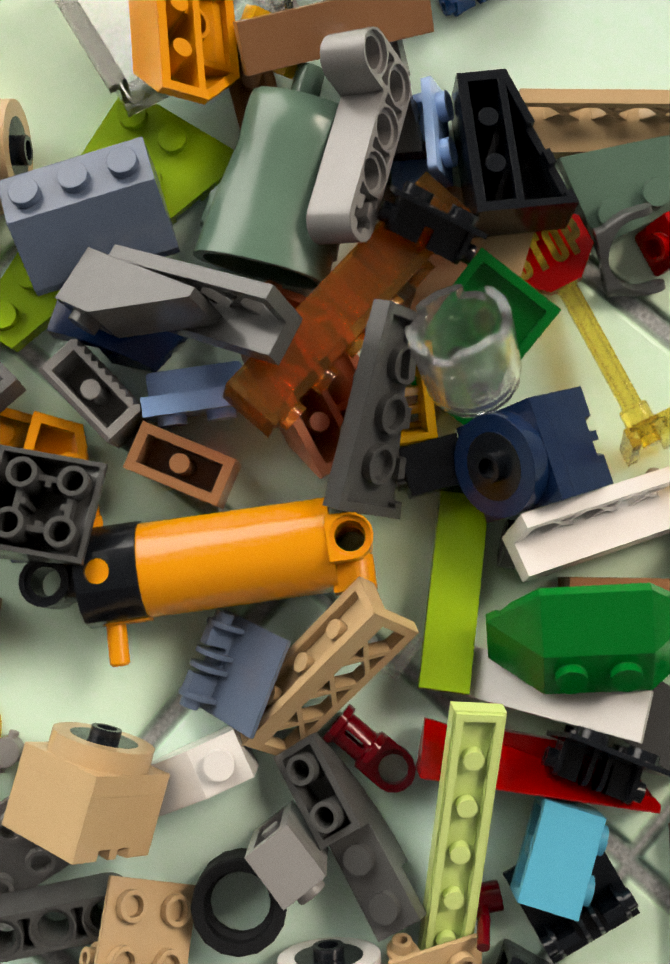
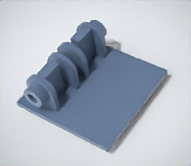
[178,609,291,739]

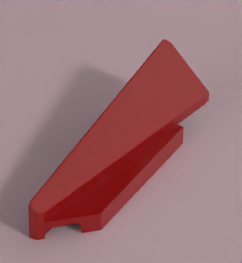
[416,717,661,814]

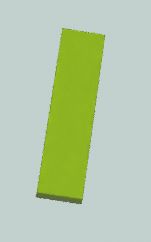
[417,491,487,695]

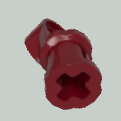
[322,704,416,793]

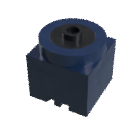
[454,386,614,524]

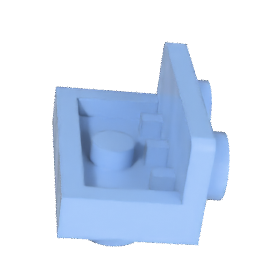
[391,76,458,197]
[140,361,248,428]

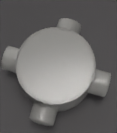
[0,729,24,773]

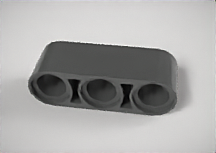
[0,872,123,963]

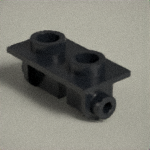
[376,180,488,265]

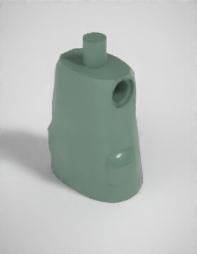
[193,63,340,291]

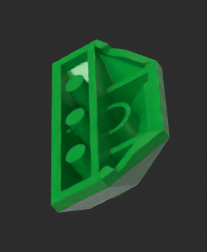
[485,582,670,694]

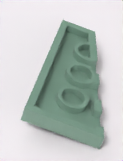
[556,135,670,249]

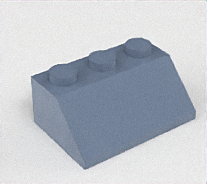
[0,136,180,296]

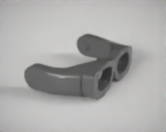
[592,203,666,298]

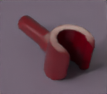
[476,879,504,952]

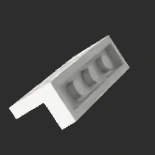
[502,466,670,583]

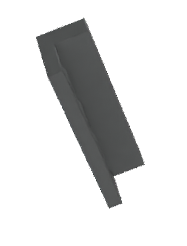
[109,244,303,366]

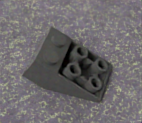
[0,444,108,566]

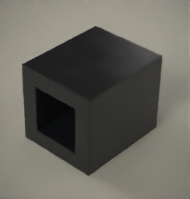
[396,433,460,499]

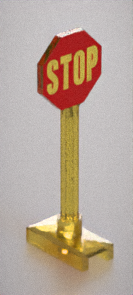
[521,213,670,467]

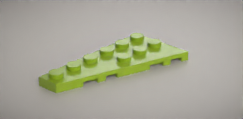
[0,85,234,352]

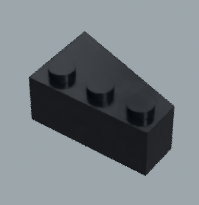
[451,69,579,238]

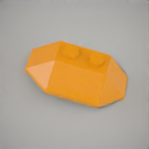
[129,0,240,105]

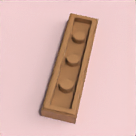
[233,0,434,76]

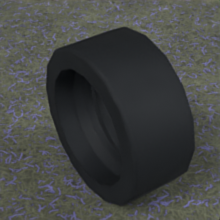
[190,848,287,957]

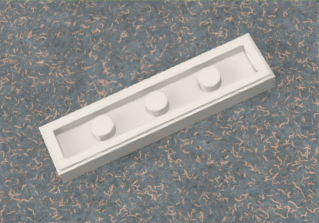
[459,646,654,744]

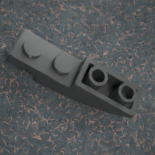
[273,732,427,942]

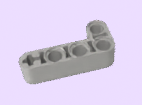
[306,26,411,245]

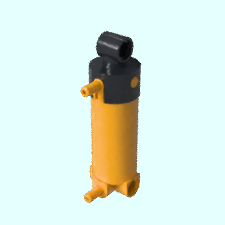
[18,497,378,667]

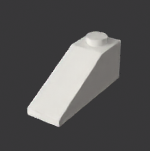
[151,725,259,817]

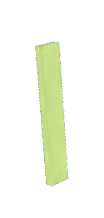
[417,701,507,951]

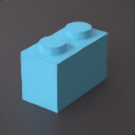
[510,796,609,921]

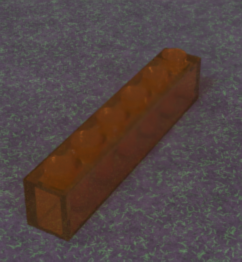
[222,171,471,438]

